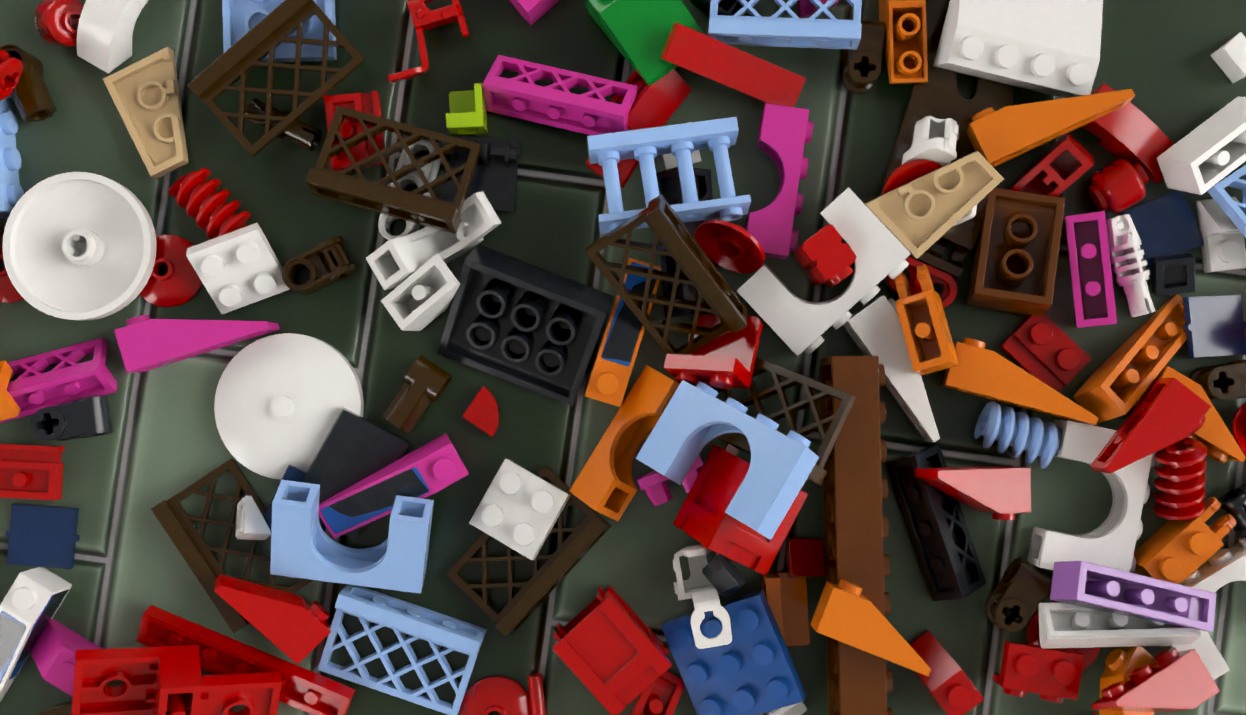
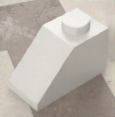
[381,254,460,331]

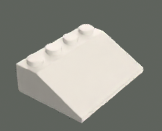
[933,0,1103,98]

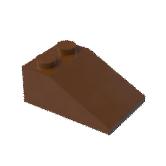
[967,188,1066,316]

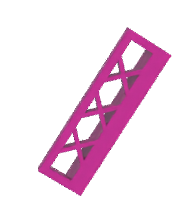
[483,55,637,136]
[0,337,118,423]

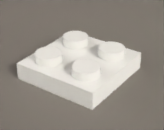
[186,222,290,314]
[469,458,571,560]

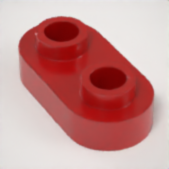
[884,257,957,308]

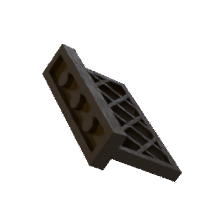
[187,0,365,157]
[305,106,481,234]
[585,194,747,355]
[709,357,856,486]
[151,459,313,633]
[446,465,612,637]

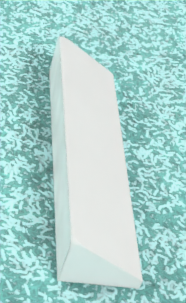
[1038,602,1201,649]

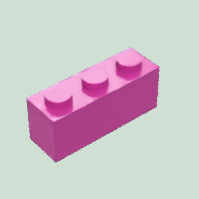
[1065,211,1117,328]

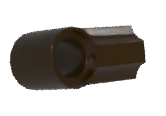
[0,44,57,123]
[383,355,452,434]

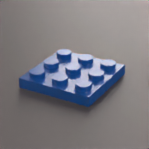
[661,590,807,715]

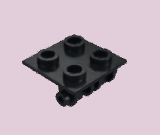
[442,134,520,212]

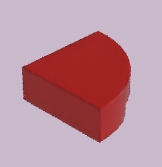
[462,386,499,437]

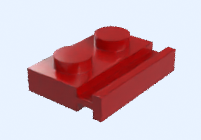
[324,91,387,171]
[998,314,1092,392]
[0,443,65,500]

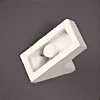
[1196,197,1246,273]

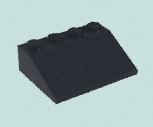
[437,244,615,406]

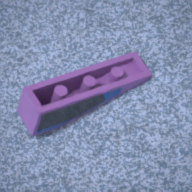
[1050,561,1217,632]

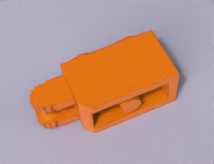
[894,264,959,375]
[1134,497,1237,584]

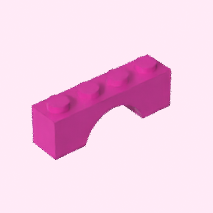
[744,103,814,260]

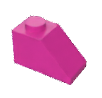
[30,619,102,696]

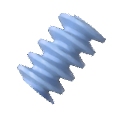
[974,401,1061,469]

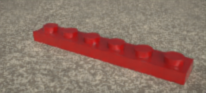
[136,605,355,715]

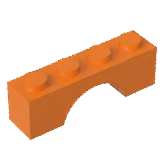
[569,365,680,522]

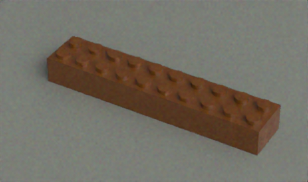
[820,356,893,715]

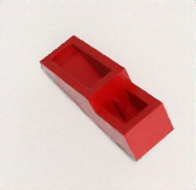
[1082,83,1174,184]

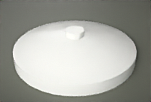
[2,172,157,321]
[214,333,364,480]

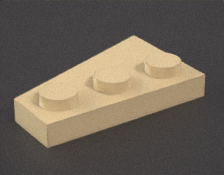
[103,47,189,179]
[864,151,1004,259]

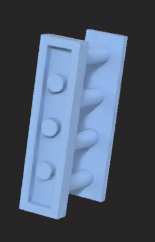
[587,117,751,235]

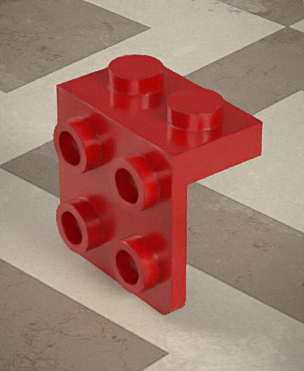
[663,315,763,389]

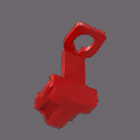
[387,0,469,84]

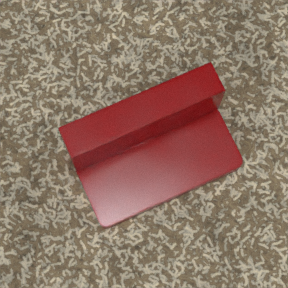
[610,69,691,130]

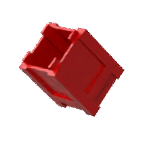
[673,443,808,576]
[552,584,672,715]

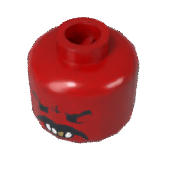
[34,0,84,47]
[1087,159,1149,214]

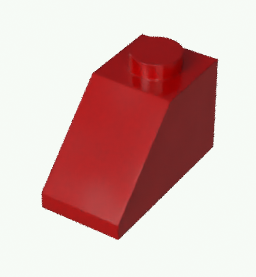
[909,630,984,715]

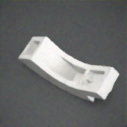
[76,0,148,74]
[366,191,501,290]

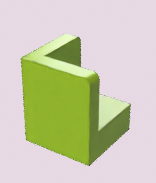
[446,83,488,135]

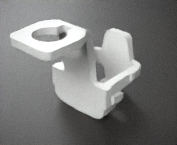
[902,116,977,226]
[672,544,732,649]

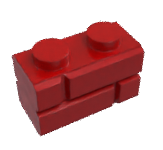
[792,224,857,288]

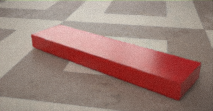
[660,22,806,107]

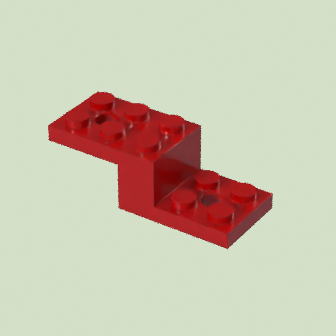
[71,645,282,715]

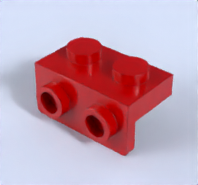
[993,640,1084,703]

